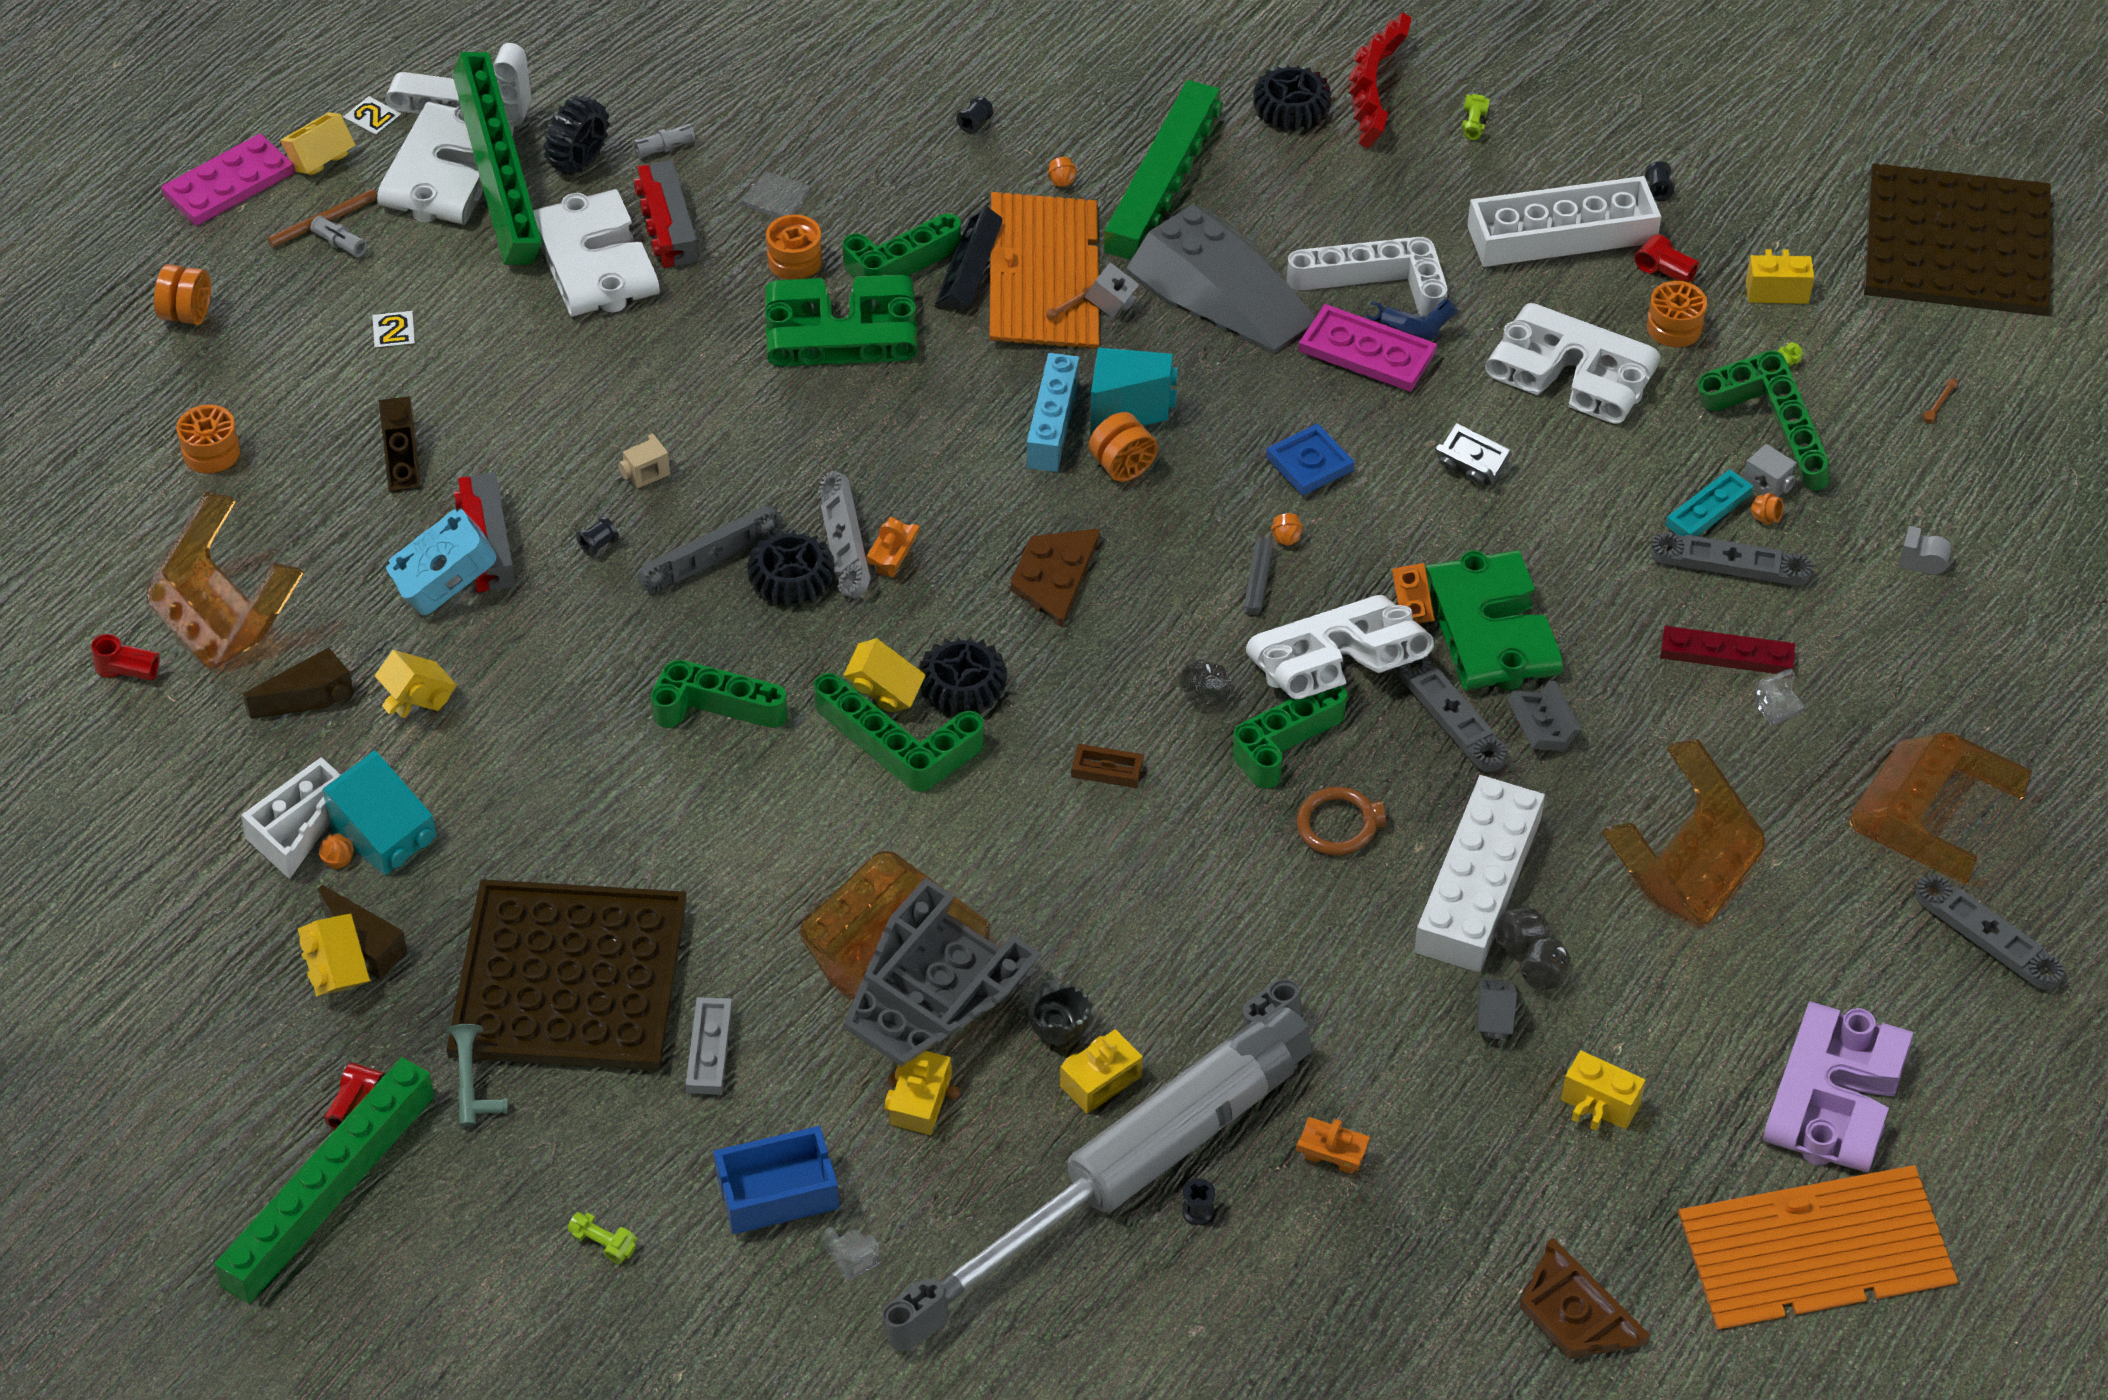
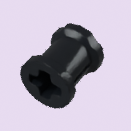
[956,96,994,134]
[1645,161,1675,201]
[576,516,619,557]
[1182,1178,1216,1226]

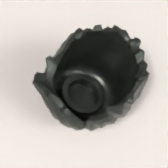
[1028,982,1093,1046]

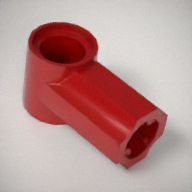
[1634,234,1700,283]
[91,634,160,681]
[324,1062,386,1131]

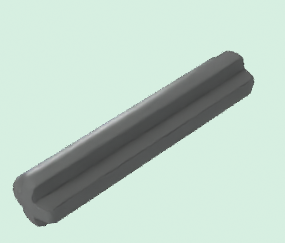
[1244,536,1273,616]

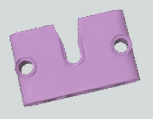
[1763,1001,1914,1173]

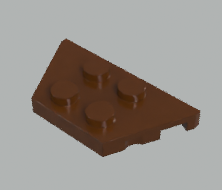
[1010,529,1100,627]
[1520,1238,1650,1359]

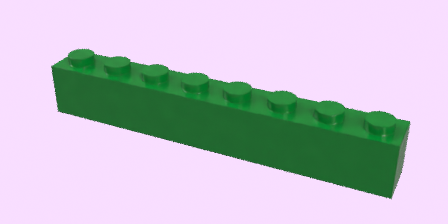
[452,52,542,265]
[1104,80,1223,260]
[214,1057,435,1304]

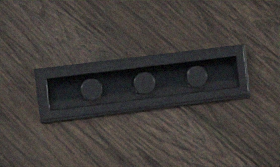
[935,206,1003,309]

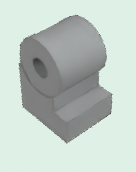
[1899,526,1952,574]

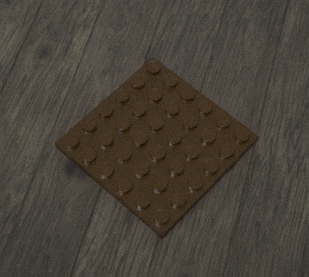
[1864,163,2051,316]
[446,879,687,1071]

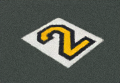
[343,96,401,134]
[372,311,415,347]

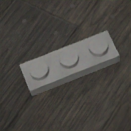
[686,997,733,1095]

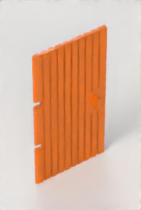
[989,192,1100,349]
[1678,1165,1958,1330]

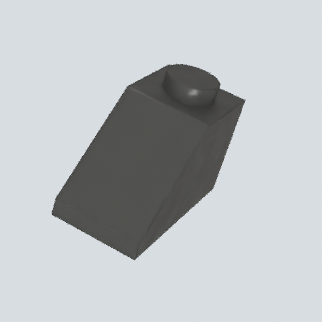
[1476,978,1517,1039]

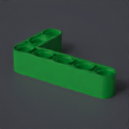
[1697,350,1830,490]
[814,673,984,792]

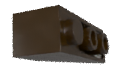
[378,396,421,492]

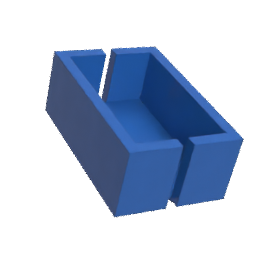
[713,1126,839,1235]

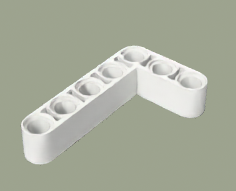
[385,43,531,127]
[1287,237,1447,316]

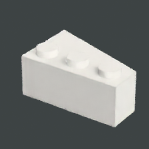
[241,757,341,879]

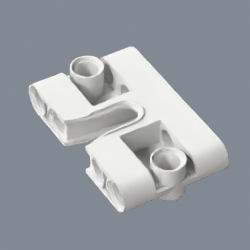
[377,102,514,225]
[533,189,660,317]
[1485,303,1661,424]
[1246,595,1434,699]

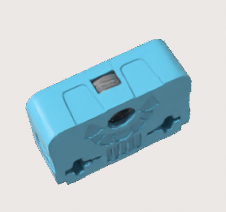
[386,509,497,615]

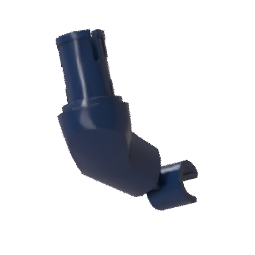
[1366,297,1459,340]

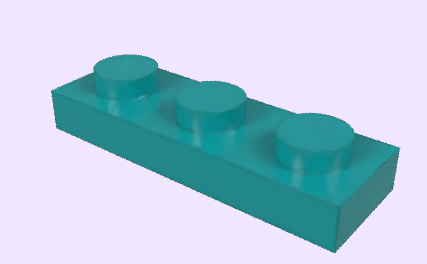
[1665,469,1754,537]

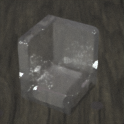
[1754,669,1805,725]
[825,1227,880,1281]

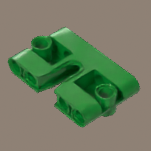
[765,275,918,366]
[1425,550,1563,691]

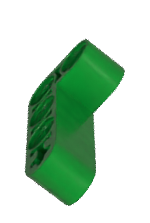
[843,213,961,279]
[651,660,788,728]
[1232,685,1347,789]

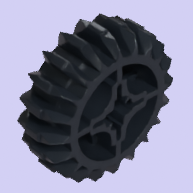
[1253,64,1332,132]
[543,95,610,175]
[747,529,835,608]
[919,635,1007,716]

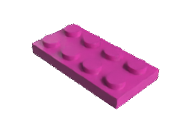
[161,133,295,226]
[1299,304,1437,392]

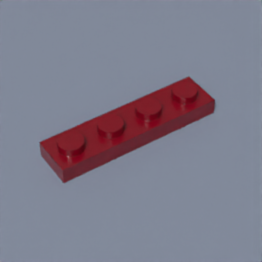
[1660,625,1795,676]

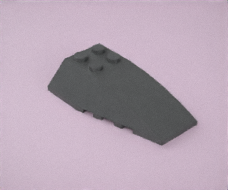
[1126,204,1316,354]
[842,878,1041,1067]

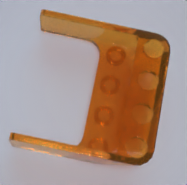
[146,492,304,667]
[1850,733,2032,885]
[1602,739,1765,925]
[800,851,990,1000]

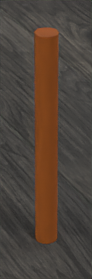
[267,189,378,248]

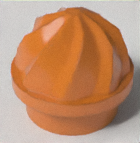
[1047,157,1077,187]
[1751,493,1784,525]
[1271,513,1303,546]
[319,833,354,869]

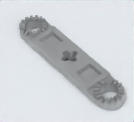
[818,471,870,599]

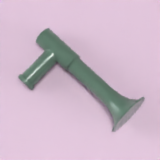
[446,1024,507,1127]

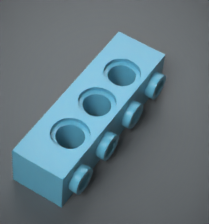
[1027,353,1079,472]

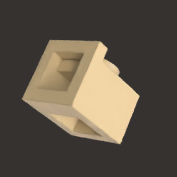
[618,433,670,489]

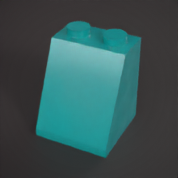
[1090,347,1178,436]
[322,750,436,875]

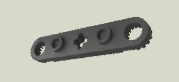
[638,506,783,593]
[1651,532,1813,585]
[1396,656,1507,772]
[1915,874,2065,990]

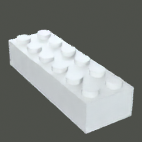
[1467,176,1661,267]
[1414,775,1545,973]

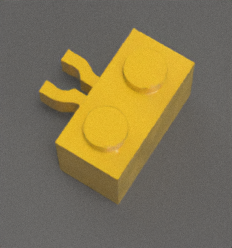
[280,112,356,175]
[1746,249,1814,304]
[843,638,925,712]
[374,650,457,718]
[298,913,370,997]
[1060,1029,1143,1114]
[1561,1050,1646,1131]
[884,1051,952,1135]

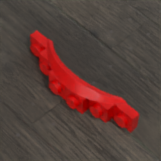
[1348,12,1412,149]

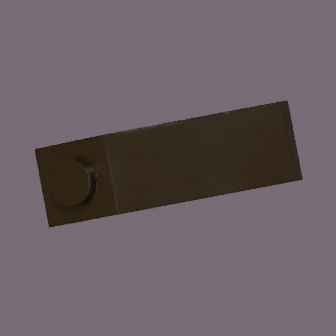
[243,647,354,719]
[318,885,407,980]

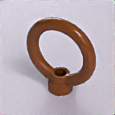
[1296,787,1386,856]

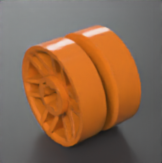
[766,214,823,280]
[154,264,211,325]
[1647,281,1707,347]
[176,405,240,473]
[1088,412,1158,482]

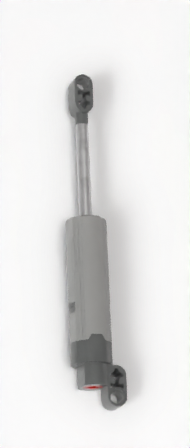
[882,979,1312,1351]

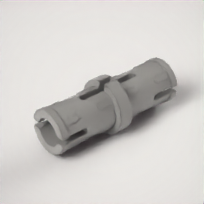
[633,124,695,159]
[310,215,367,257]

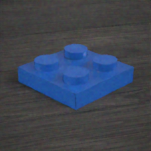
[1266,423,1355,496]

